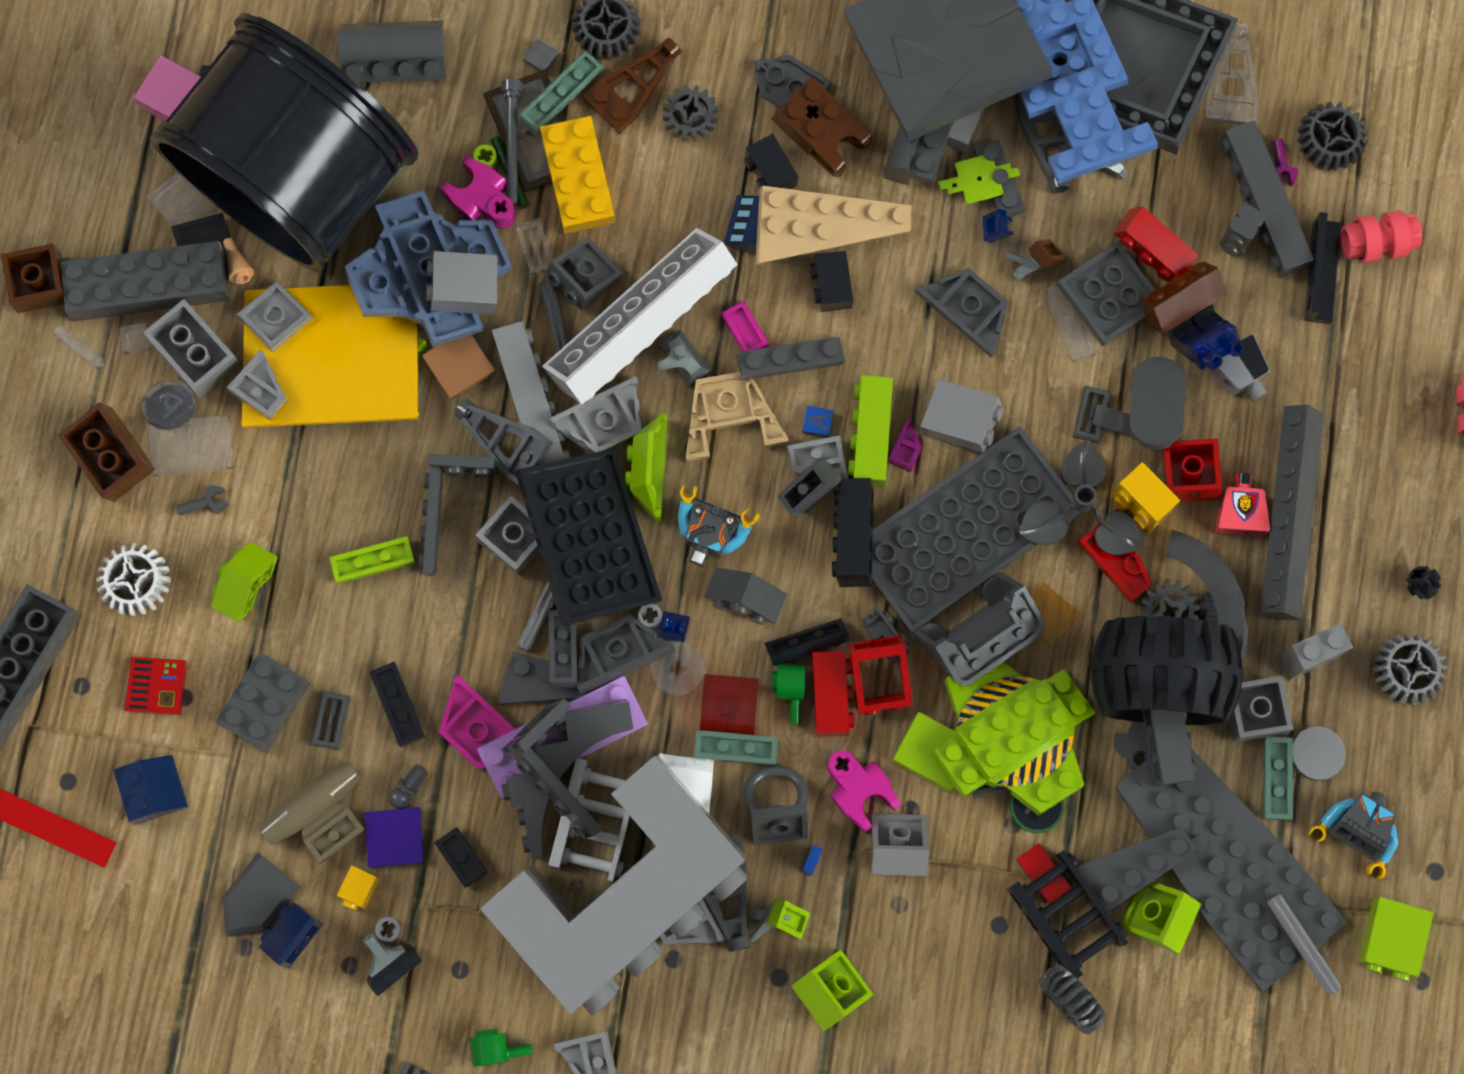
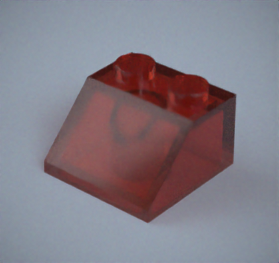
[700,674,759,735]

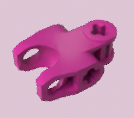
[438,156,516,229]
[827,750,901,833]

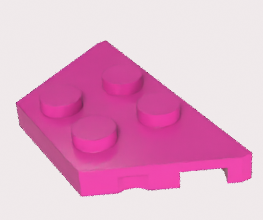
[438,675,515,770]

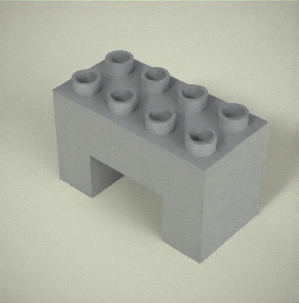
[480,755,747,1016]

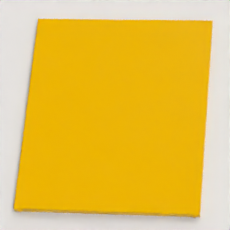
[241,285,419,428]

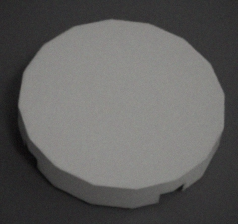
[1293,726,1346,781]

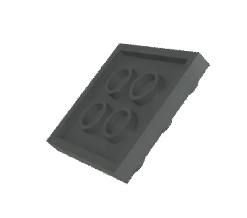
[1056,241,1155,347]

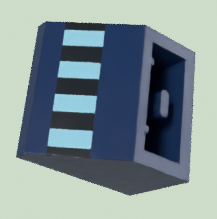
[724,195,759,255]

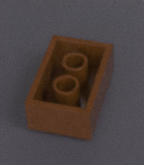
[58,402,156,502]

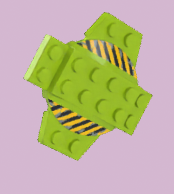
[932,662,1095,816]

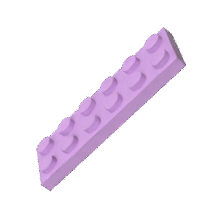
[476,675,648,798]

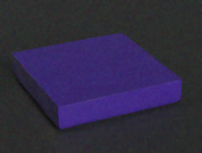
[364,807,424,868]

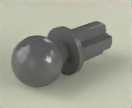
[388,764,428,809]

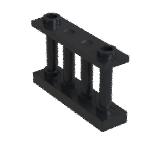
[1006,850,1128,979]

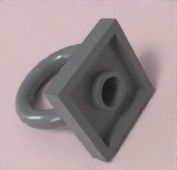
[743,766,808,845]

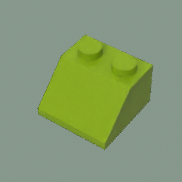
[1121,882,1201,955]
[791,949,874,1032]

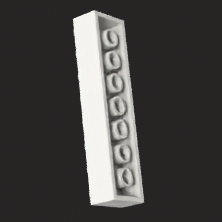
[542,228,738,404]

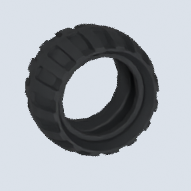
[1091,616,1243,725]

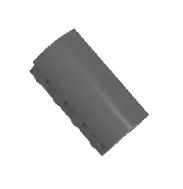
[338,20,446,83]
[883,122,954,185]

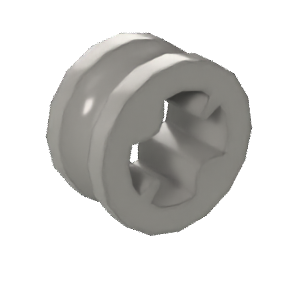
[638,604,662,629]
[375,917,402,943]

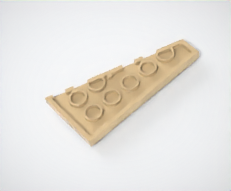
[755,186,912,265]

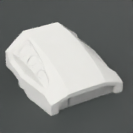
[659,753,714,813]

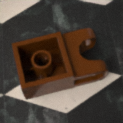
[771,76,873,177]

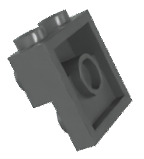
[546,237,623,310]

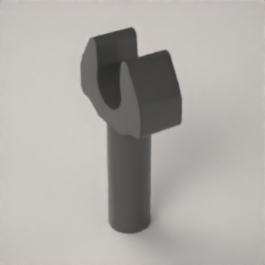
[177,485,229,515]

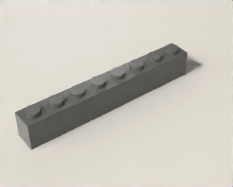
[1260,404,1324,620]

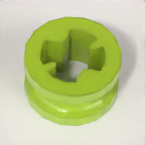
[473,144,498,169]

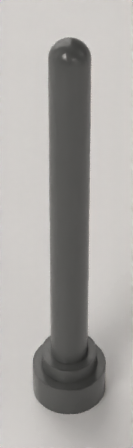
[501,79,522,204]

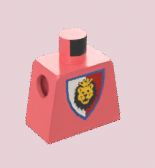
[1214,473,1270,537]

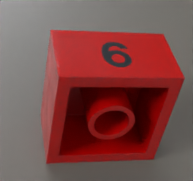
[1162,438,1222,502]

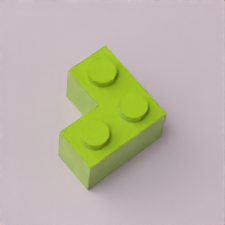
[211,542,278,622]

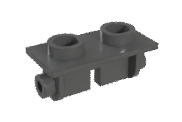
[862,607,910,663]

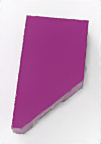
[887,417,922,472]

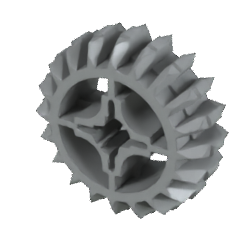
[1373,632,1449,706]

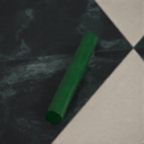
[491,136,529,209]

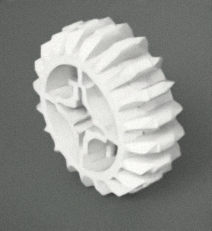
[96,543,171,617]

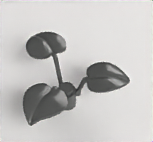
[1019,440,1142,555]

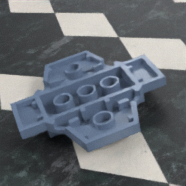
[344,191,512,347]

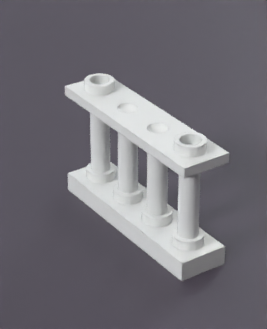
[548,758,631,883]

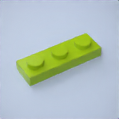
[329,536,415,585]

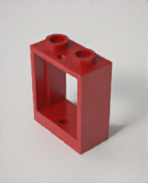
[847,635,913,715]

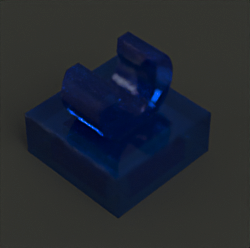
[982,209,1013,243]
[658,611,690,644]

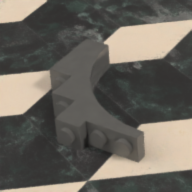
[502,700,633,859]

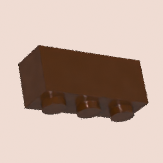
[1140,261,1227,334]

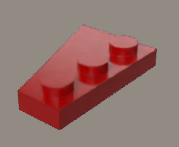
[1078,508,1153,603]

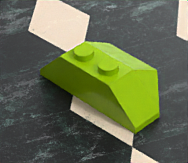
[625,413,667,523]

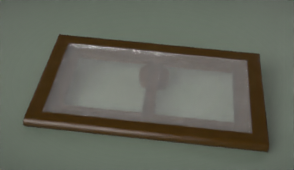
[483,69,567,193]

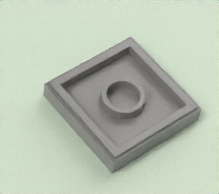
[237,281,313,352]

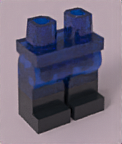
[1167,304,1244,370]

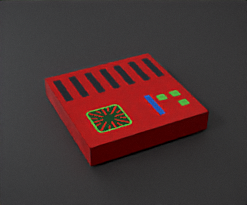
[125,657,187,715]

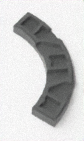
[1165,529,1248,659]

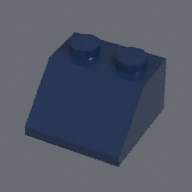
[113,755,188,825]
[259,902,323,969]

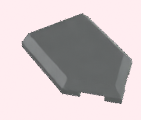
[754,55,832,118]
[222,853,301,936]

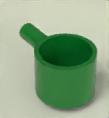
[771,664,805,724]
[469,1028,532,1067]

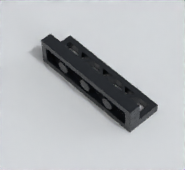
[1304,212,1341,324]

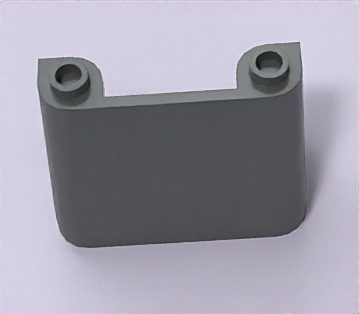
[912,572,1045,686]

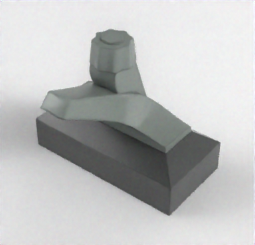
[657,330,711,388]

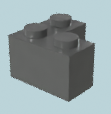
[704,567,787,625]

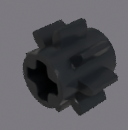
[1406,566,1441,599]

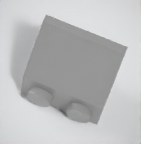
[871,814,929,876]

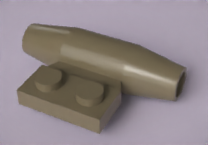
[259,761,366,864]

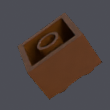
[1,243,64,313]

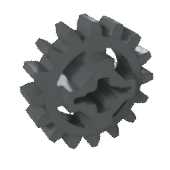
[663,85,718,142]
[1140,579,1200,620]

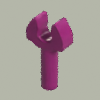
[1273,139,1298,187]

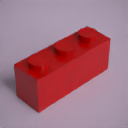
[1113,206,1199,282]
[811,651,854,737]

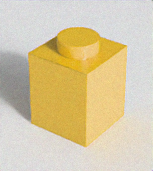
[336,865,380,911]

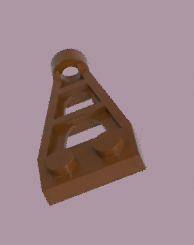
[583,38,682,134]

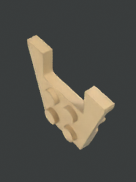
[686,372,788,463]

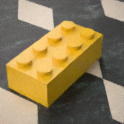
[540,116,615,234]

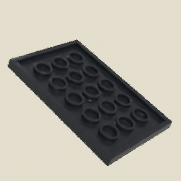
[515,448,662,627]

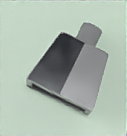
[1206,333,1270,402]

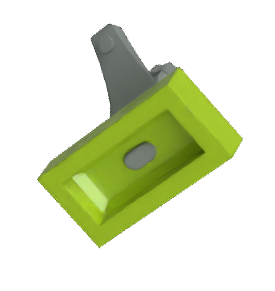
[749,897,810,942]

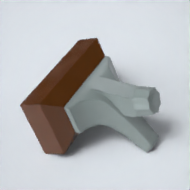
[1006,239,1067,281]

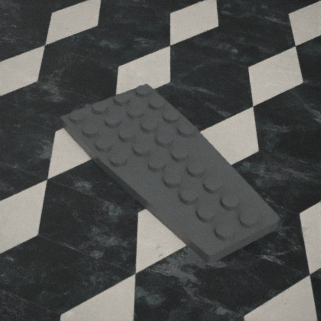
[1116,748,1347,992]

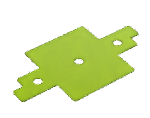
[938,155,1020,204]

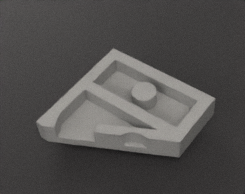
[554,1031,617,1074]

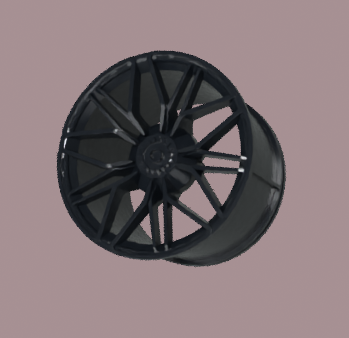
[150,13,418,272]

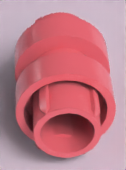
[1340,210,1422,264]

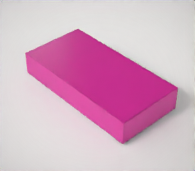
[721,301,769,352]

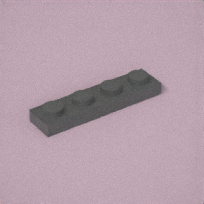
[736,337,845,381]

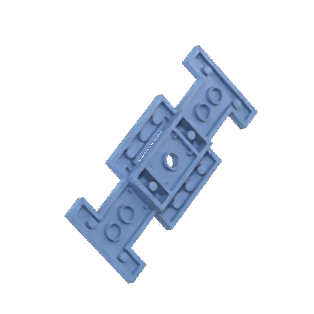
[1015,0,1158,184]

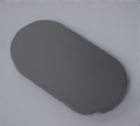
[1129,357,1186,450]

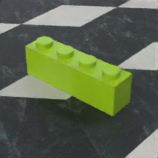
[848,375,893,487]

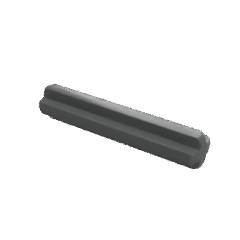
[539,280,569,352]

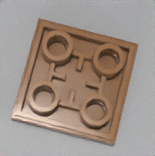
[422,335,496,400]

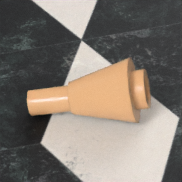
[223,238,254,284]

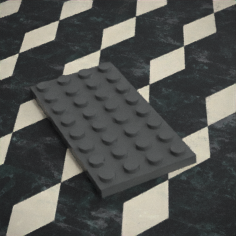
[872,426,1083,634]

